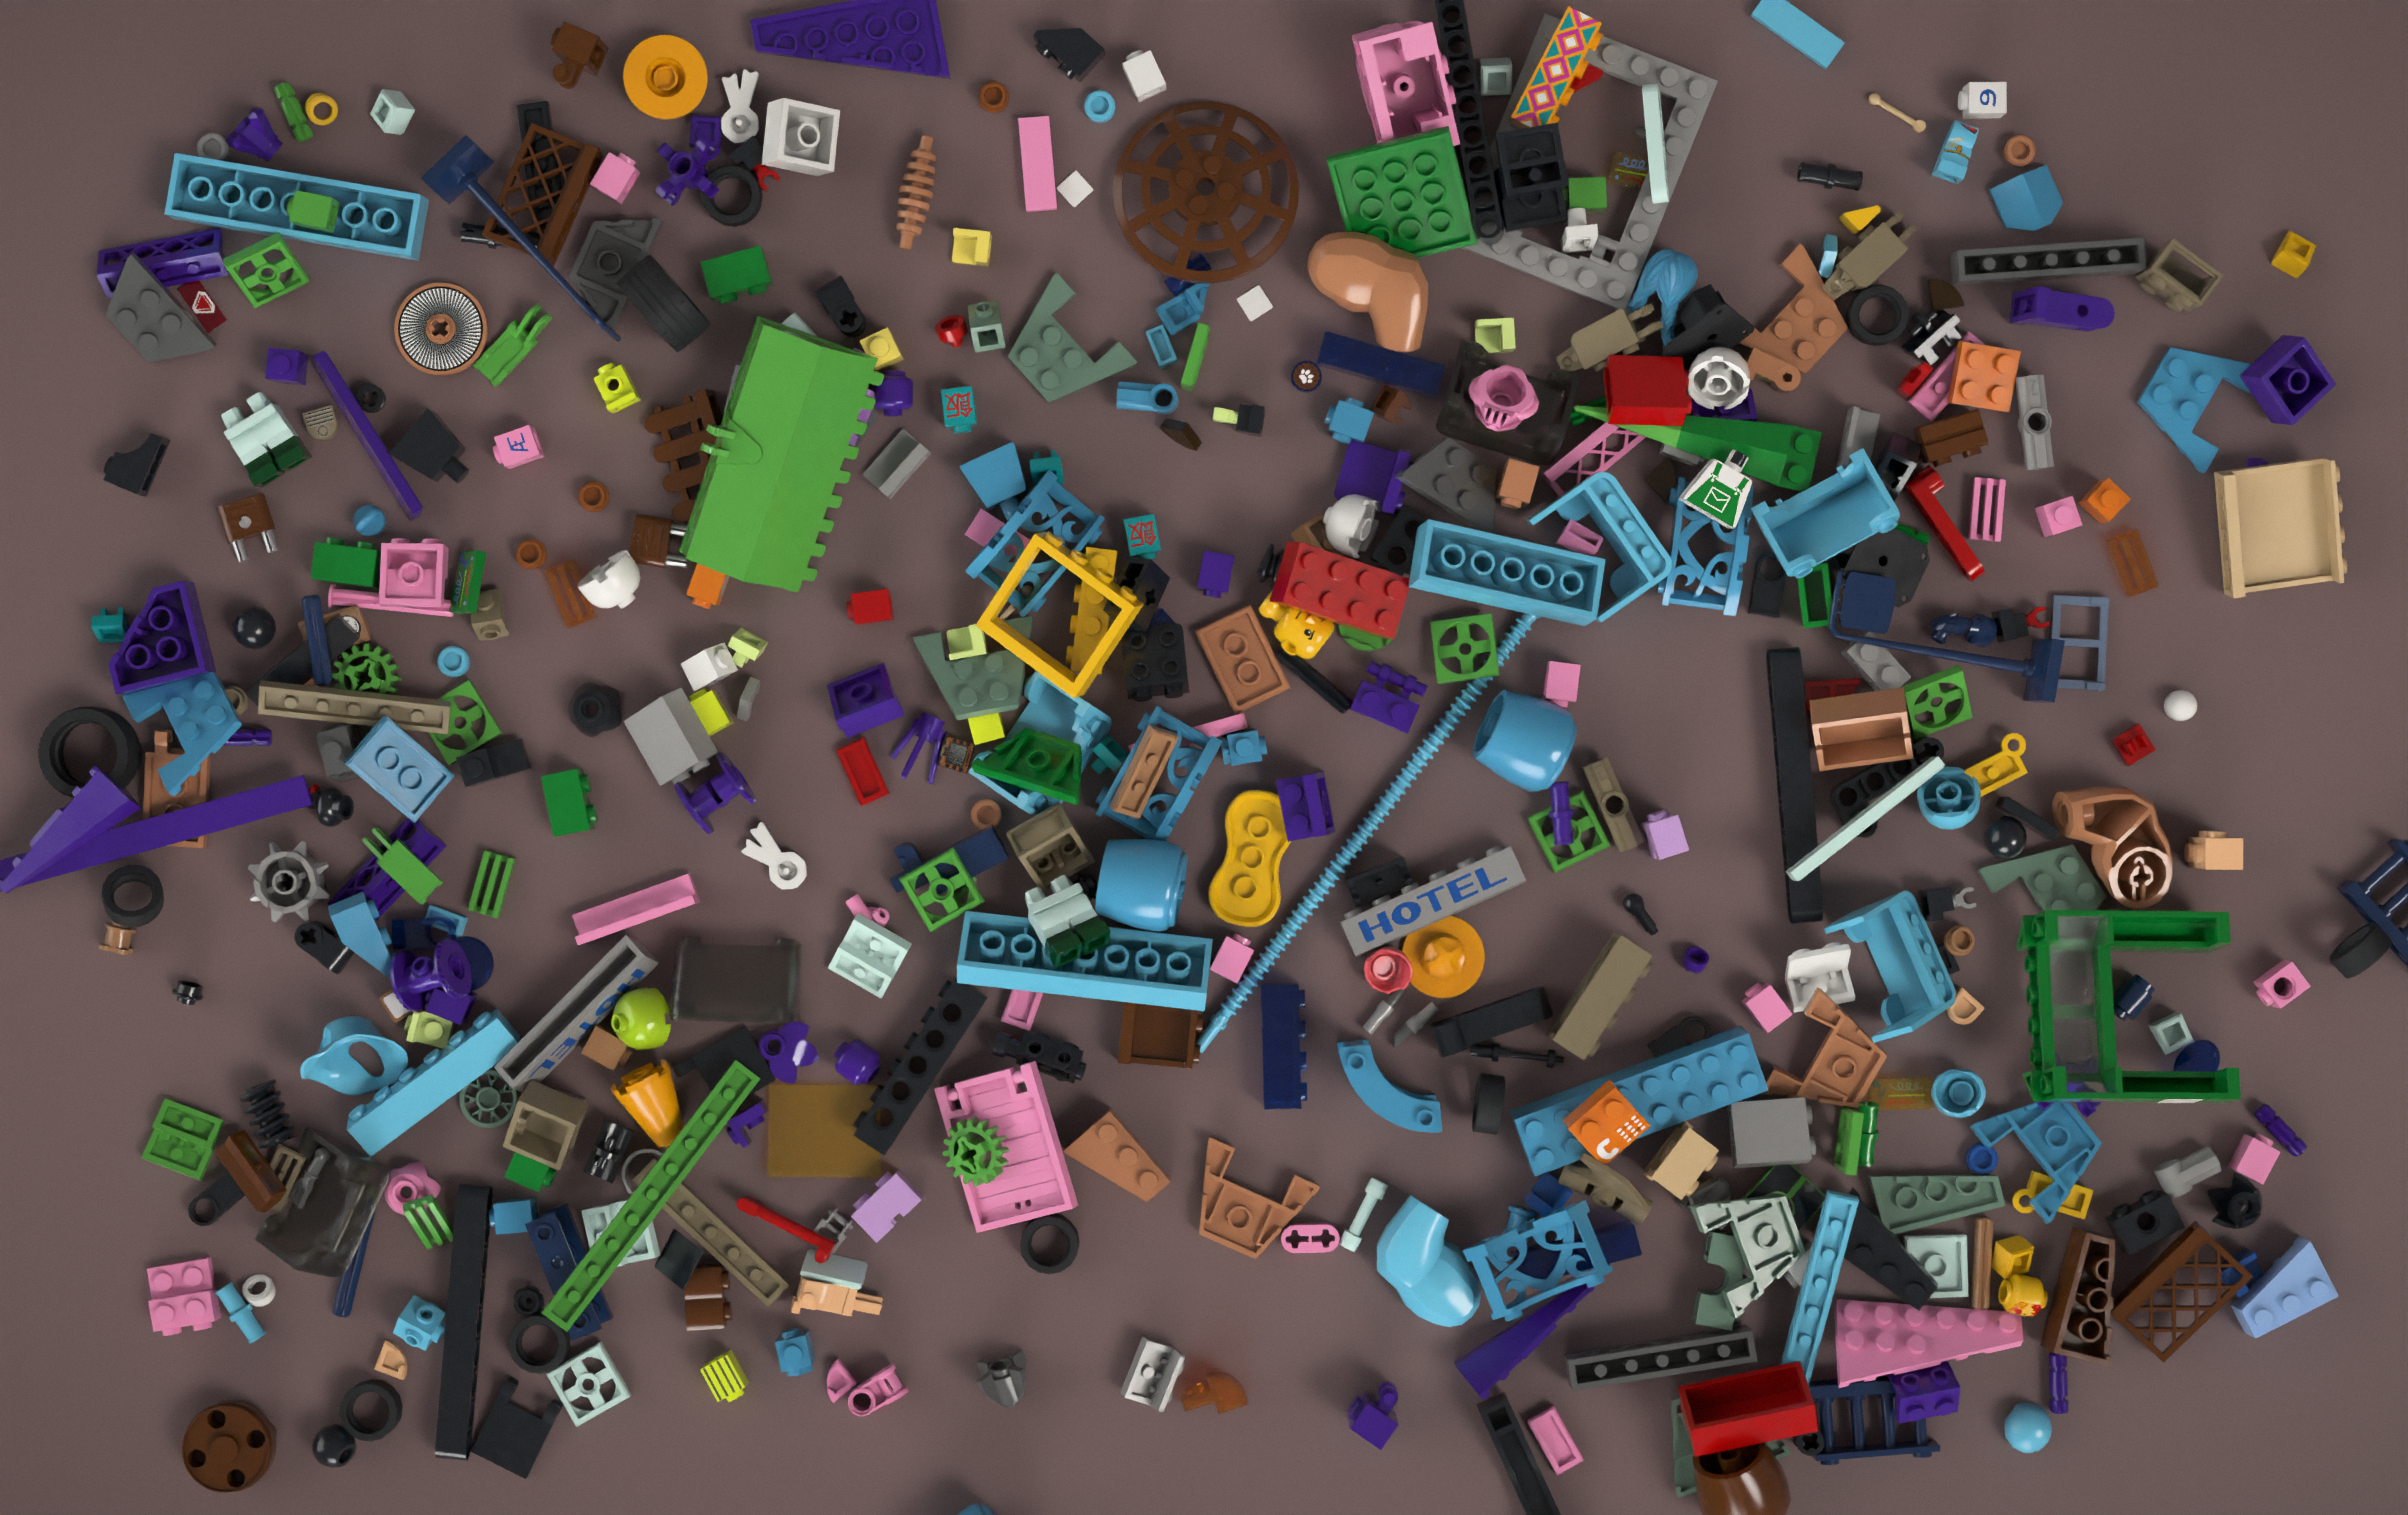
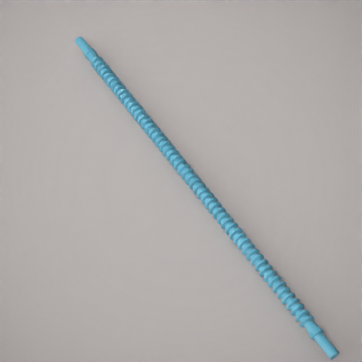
[1195,613,1540,1053]

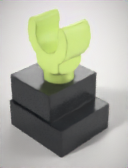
[1212,404,1266,437]

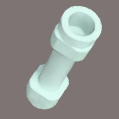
[1339,1177,1388,1252]

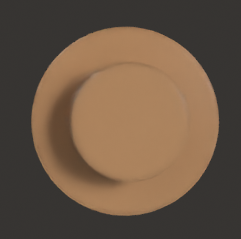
[1944,925,1975,956]

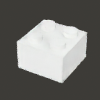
[762,98,840,176]

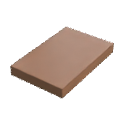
[1195,604,1291,715]

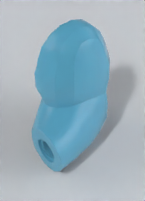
[1377,1195,1482,1327]

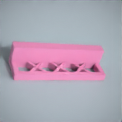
[1541,422,1646,496]
[572,873,700,945]

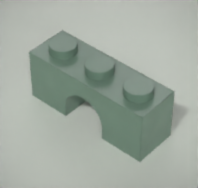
[1691,1229,1747,1331]

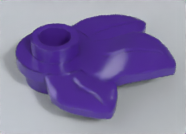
[758,1021,819,1084]

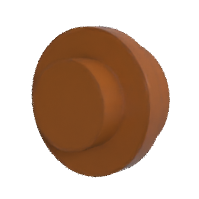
[978,82,1009,113]
[578,481,610,512]
[515,539,547,570]

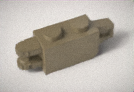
[1821,210,1917,301]
[1556,303,1663,374]

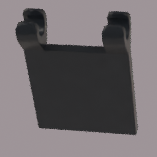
[673,1026,776,1096]
[471,1377,563,1479]

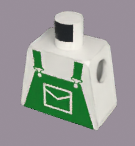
[1678,449,1752,529]

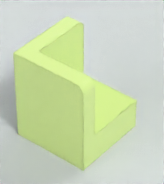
[1474,317,1516,354]
[946,624,988,660]

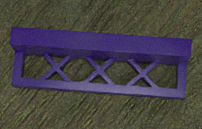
[97,228,229,298]
[328,818,447,921]

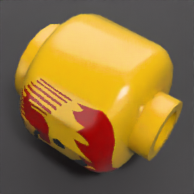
[1998,1274,2048,1317]

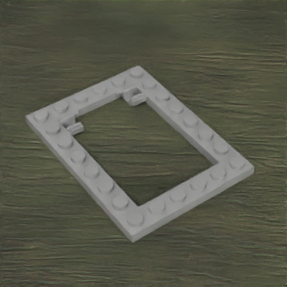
[1461,13,1718,310]

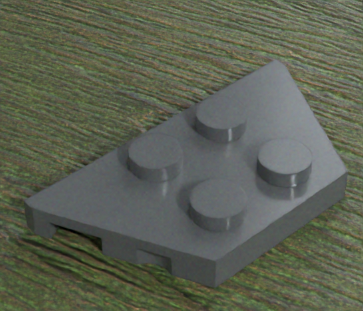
[568,218,663,331]
[105,252,217,363]
[1395,437,1496,534]

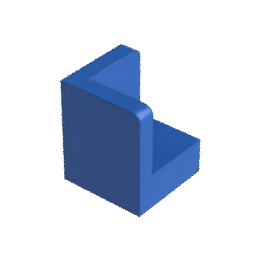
[1523,1172,1573,1216]
[2215,1248,2263,1298]

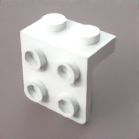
[1785,942,1855,1013]

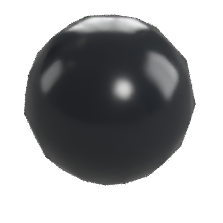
[232,606,276,649]
[1983,816,2027,859]
[312,1424,356,1468]

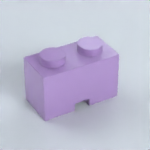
[1641,810,1689,860]
[851,1170,924,1243]

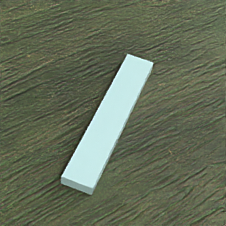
[1785,756,1945,881]

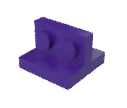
[827,663,905,738]
[1276,771,1336,842]

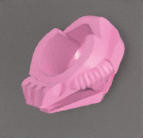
[1469,364,1539,431]

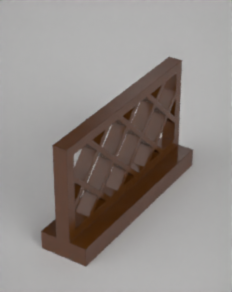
[481,123,603,267]
[2111,1220,2253,1363]

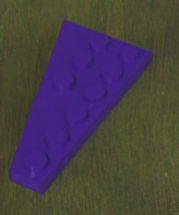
[750,0,951,79]

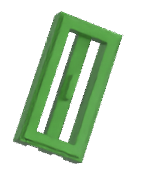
[468,850,516,918]
[403,1194,454,1250]

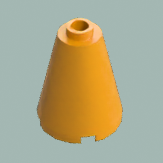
[611,1059,684,1149]

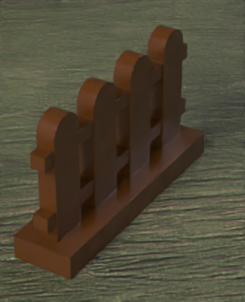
[644,389,722,522]

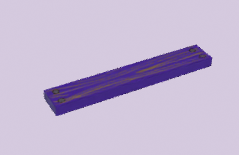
[312,351,423,521]

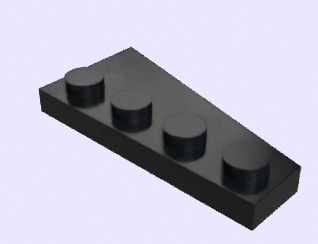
[1844,1187,1938,1311]

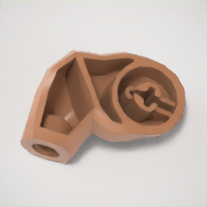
[1307,232,1428,352]
[2052,786,2173,909]

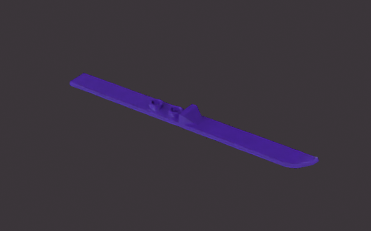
[0,775,313,892]

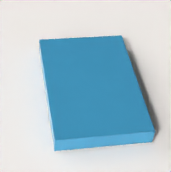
[343,715,455,823]

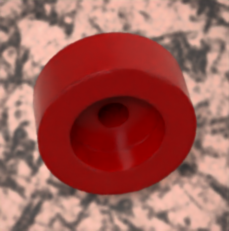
[935,315,968,348]

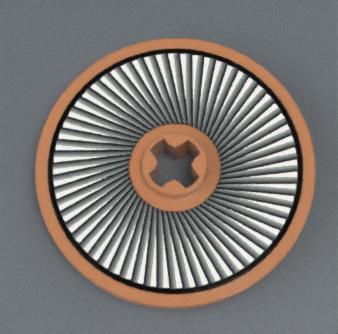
[394,282,488,376]

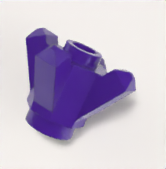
[227,108,283,162]

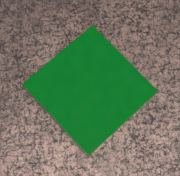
[1326,126,1478,258]

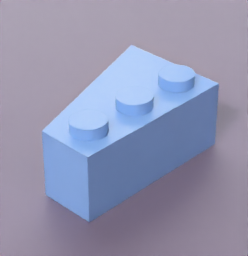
[2231,1236,2339,1339]

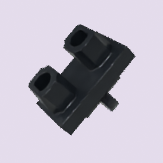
[1901,310,1962,366]
[583,1119,635,1183]

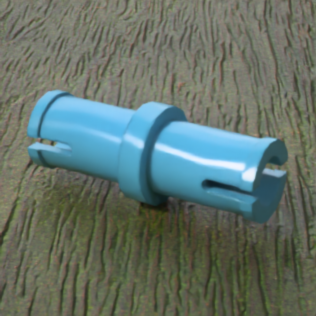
[215,1282,267,1344]

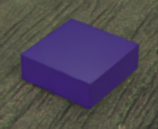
[689,115,722,149]

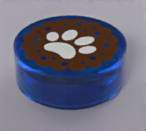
[1291,361,1322,393]

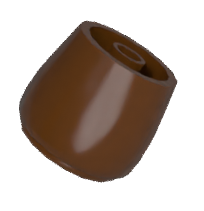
[1693,1442,1791,1515]

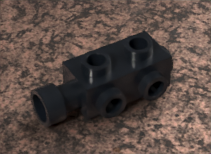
[992,1031,1087,1084]

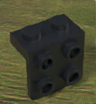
[1121,623,1189,702]

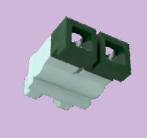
[221,392,312,488]
[1025,875,1110,969]

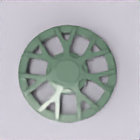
[459,1070,518,1128]

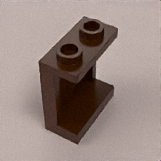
[1118,1002,1204,1070]

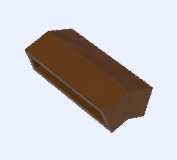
[214,1130,287,1213]

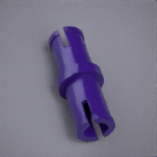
[1549,781,1574,845]

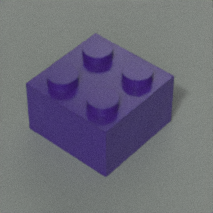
[2239,335,2336,425]

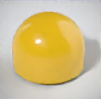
[305,93,338,126]

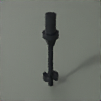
[1470,1043,1564,1068]

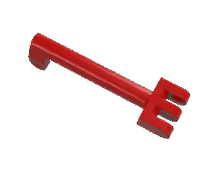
[736,1196,836,1263]

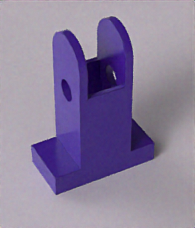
[2010,286,2115,332]

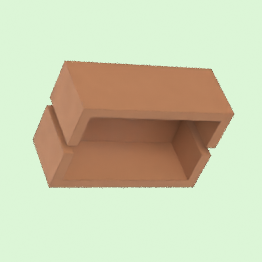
[1809,687,1914,771]

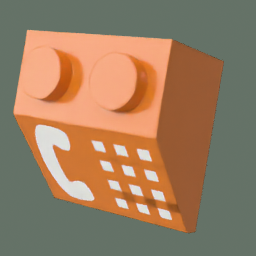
[1563,1079,1651,1165]

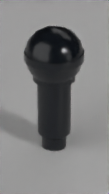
[1623,893,1658,936]

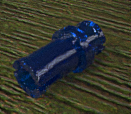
[1164,253,1212,297]

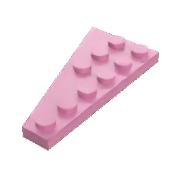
[1834,1299,2023,1388]

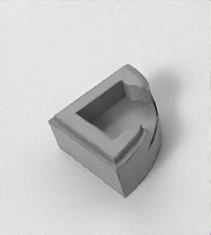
[736,677,761,722]

